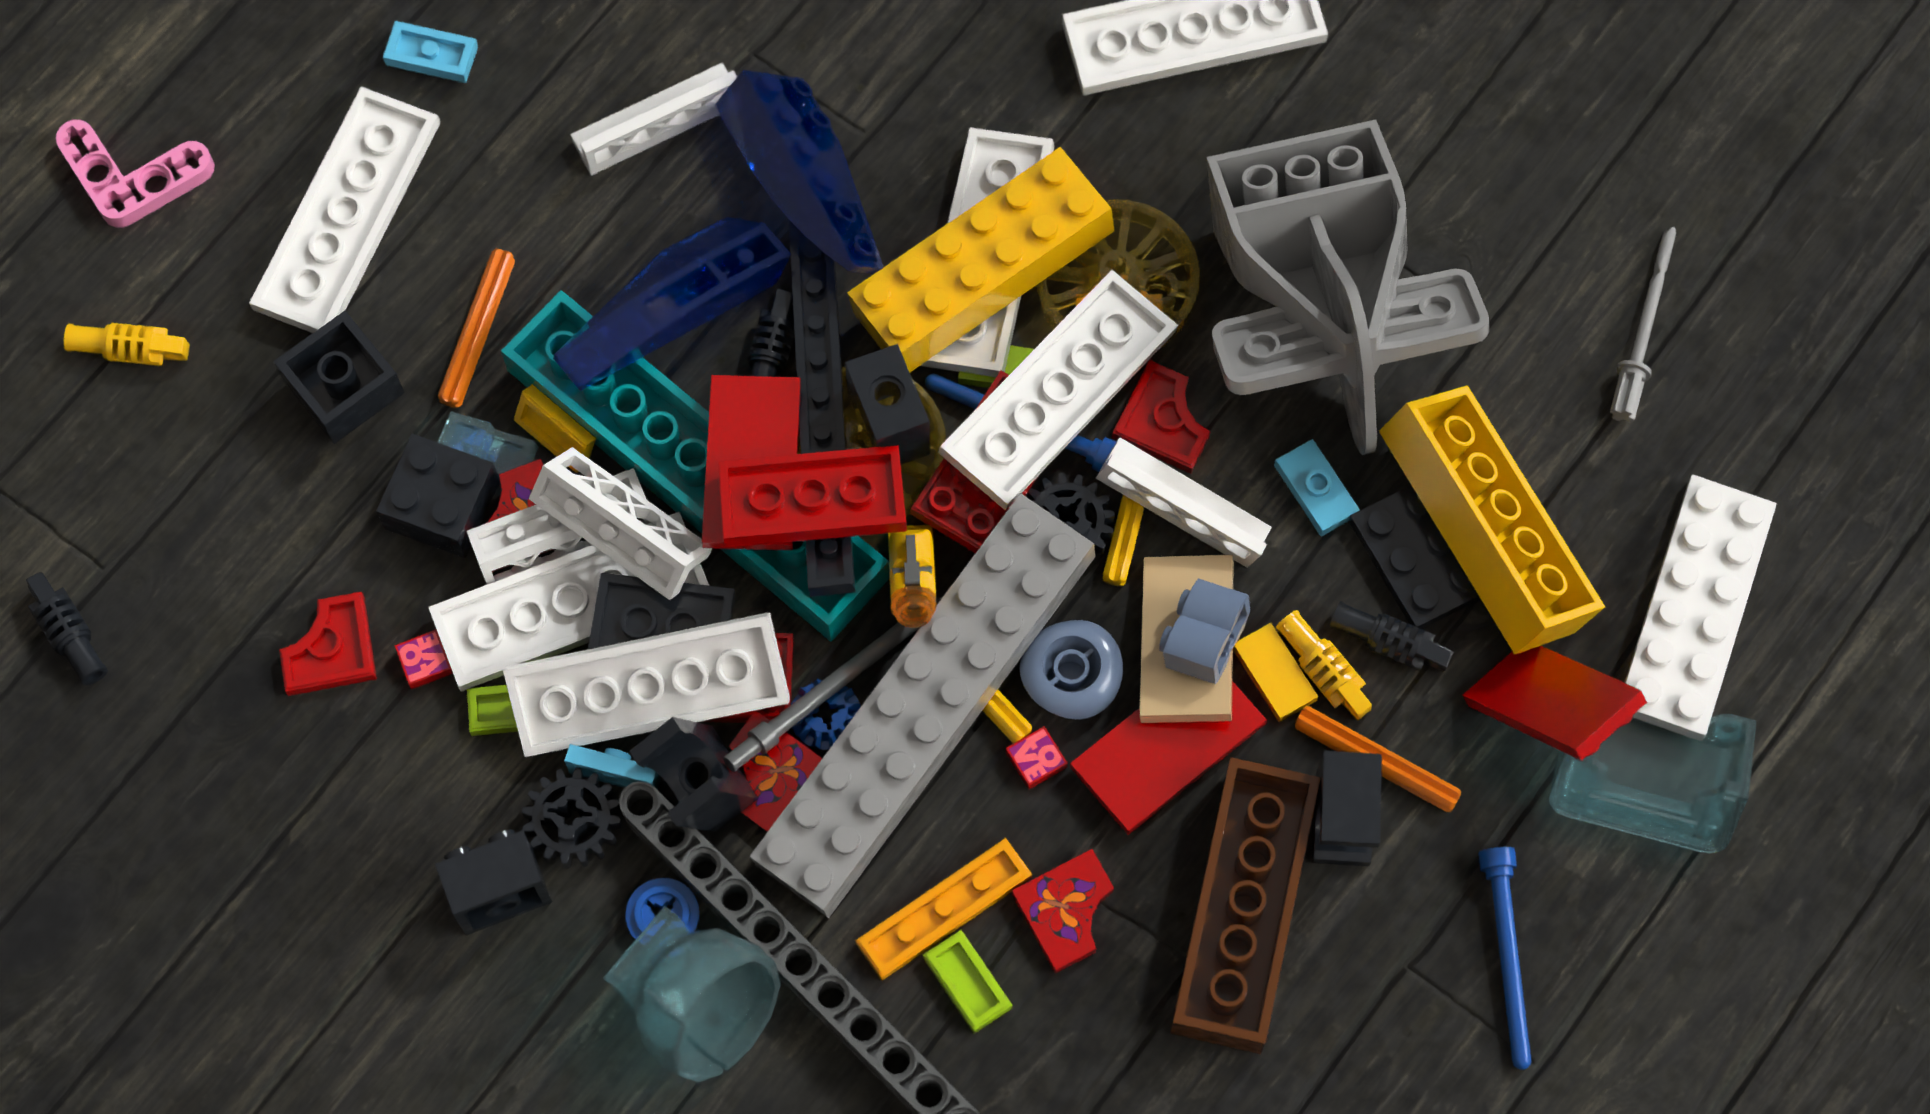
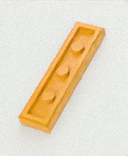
[855,838,1032,981]

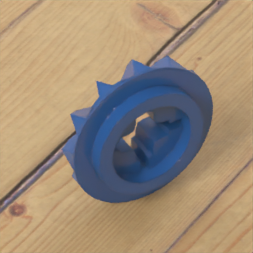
[791,679,861,750]
[626,878,700,952]

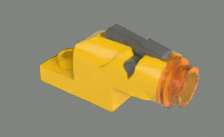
[888,525,937,628]

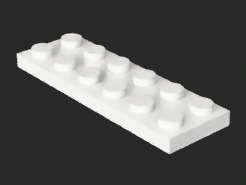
[1062,0,1328,95]
[249,87,440,333]
[920,128,1054,377]
[938,270,1178,510]
[1624,474,1777,742]
[428,512,709,691]
[503,612,790,757]

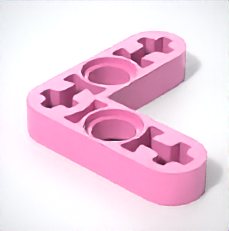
[56,120,214,227]

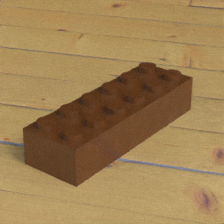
[1170,757,1320,1054]

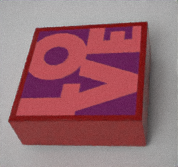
[394,629,453,690]
[1006,726,1068,790]

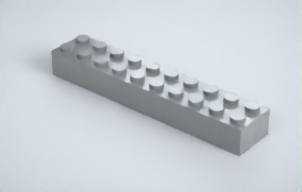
[750,493,1095,918]

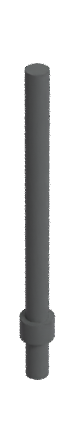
[723,606,934,772]

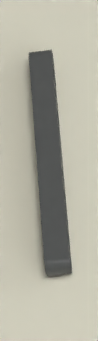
[619,781,979,1114]

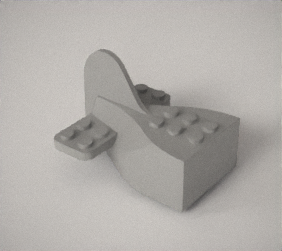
[1207,120,1489,455]

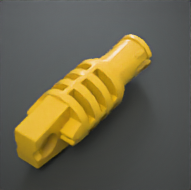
[64,323,190,366]
[1276,610,1372,721]

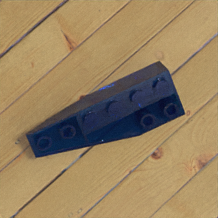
[715,70,884,274]
[553,217,791,391]

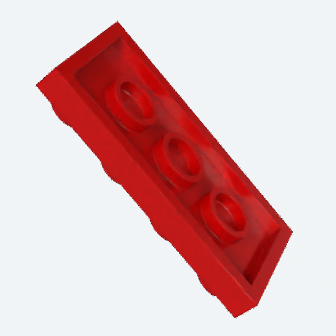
[718,445,907,548]

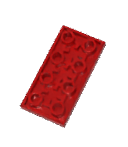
[910,370,1038,553]
[702,375,801,550]
[1463,646,1647,761]
[1070,681,1267,835]

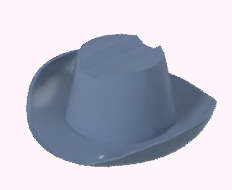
[1020,620,1123,719]

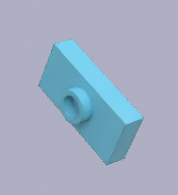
[383,21,478,83]
[1274,439,1360,537]
[564,744,661,790]

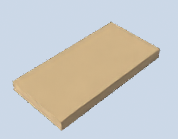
[1140,555,1234,723]

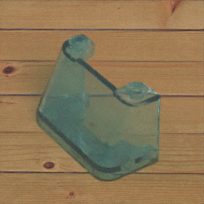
[1549,714,1757,853]

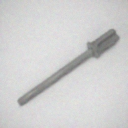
[1610,227,1676,422]

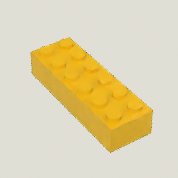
[847,147,1115,372]
[1379,385,1605,655]

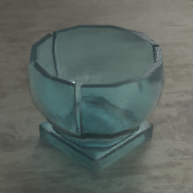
[604,906,780,1083]

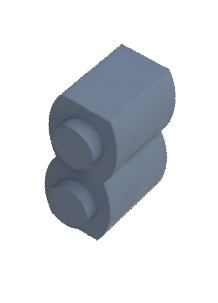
[1159,578,1250,684]

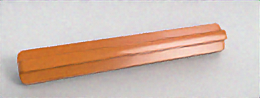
[438,249,515,408]
[1295,706,1461,812]

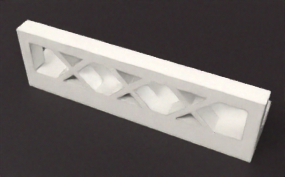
[571,63,742,175]
[1096,438,1272,568]
[529,447,712,600]
[467,468,651,585]

